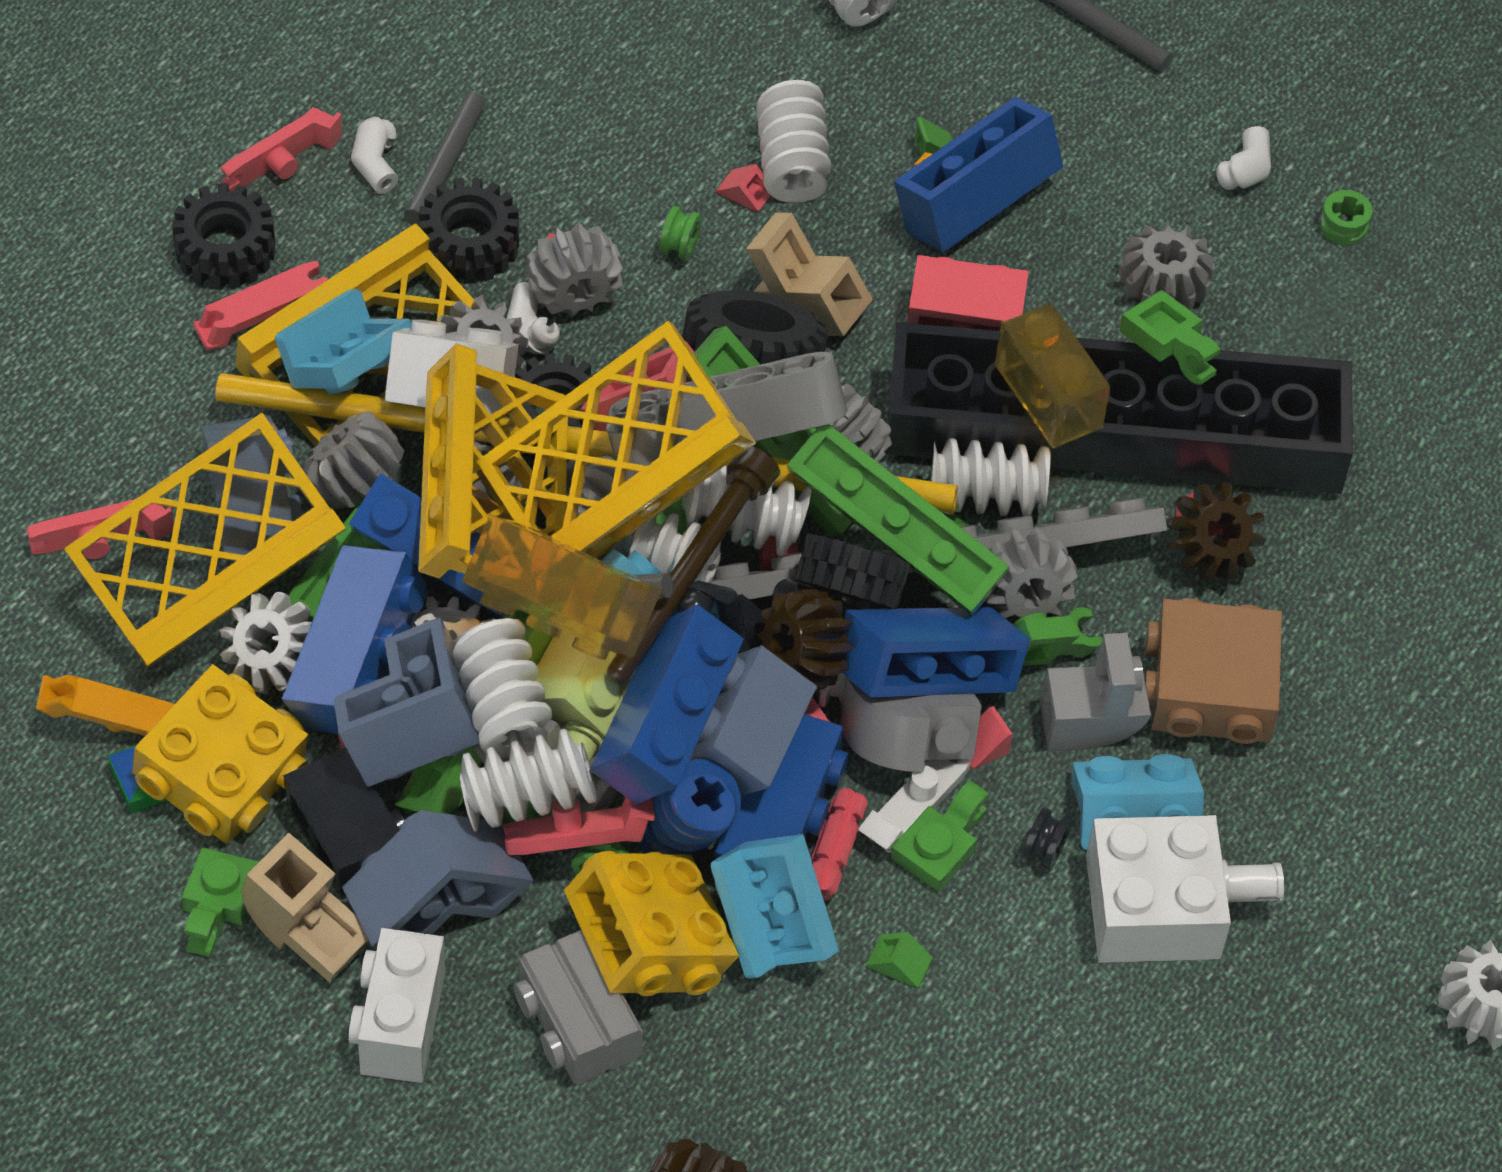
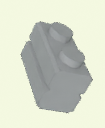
[513,930,643,1085]

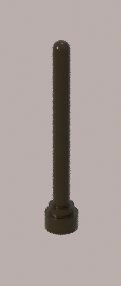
[607,447,780,685]

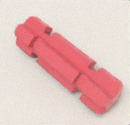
[811,788,868,901]

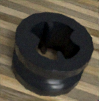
[1022,807,1073,869]

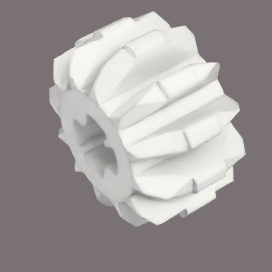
[219,592,312,694]
[1438,939,1502,1051]

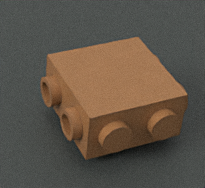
[1144,598,1282,744]

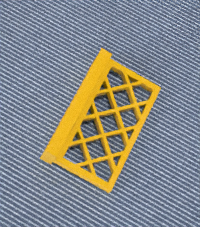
[235,223,474,447]
[476,321,756,579]
[418,343,568,587]
[64,413,346,668]

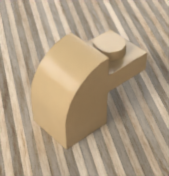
[746,213,873,336]
[241,833,370,983]

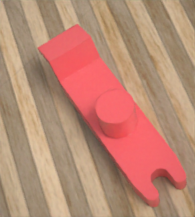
[220,107,343,192]
[193,261,328,350]
[26,499,174,559]
[503,796,655,855]

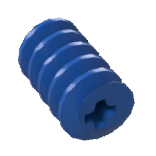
[639,758,741,859]

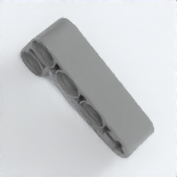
[606,352,848,482]

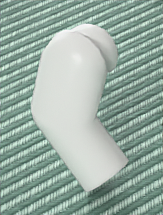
[351,117,398,194]
[1216,126,1271,190]
[506,282,560,355]

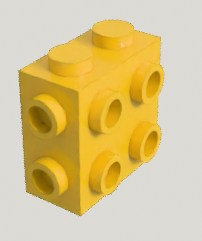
[132,664,308,845]
[564,851,739,996]

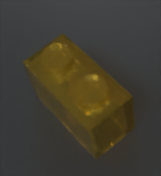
[995,303,1110,449]

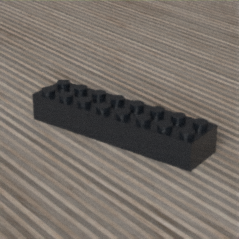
[885,322,1353,494]

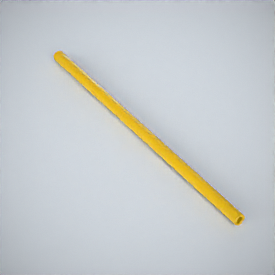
[215,373,958,514]

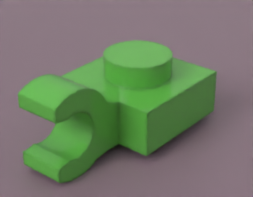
[1119,290,1221,385]
[1013,607,1102,666]
[891,780,989,892]
[182,847,259,957]

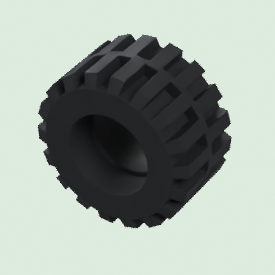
[682,290,828,365]

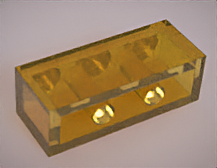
[462,514,662,660]

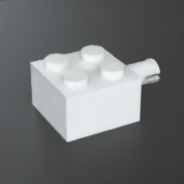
[1086,815,1284,963]

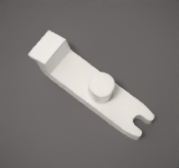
[858,759,971,853]

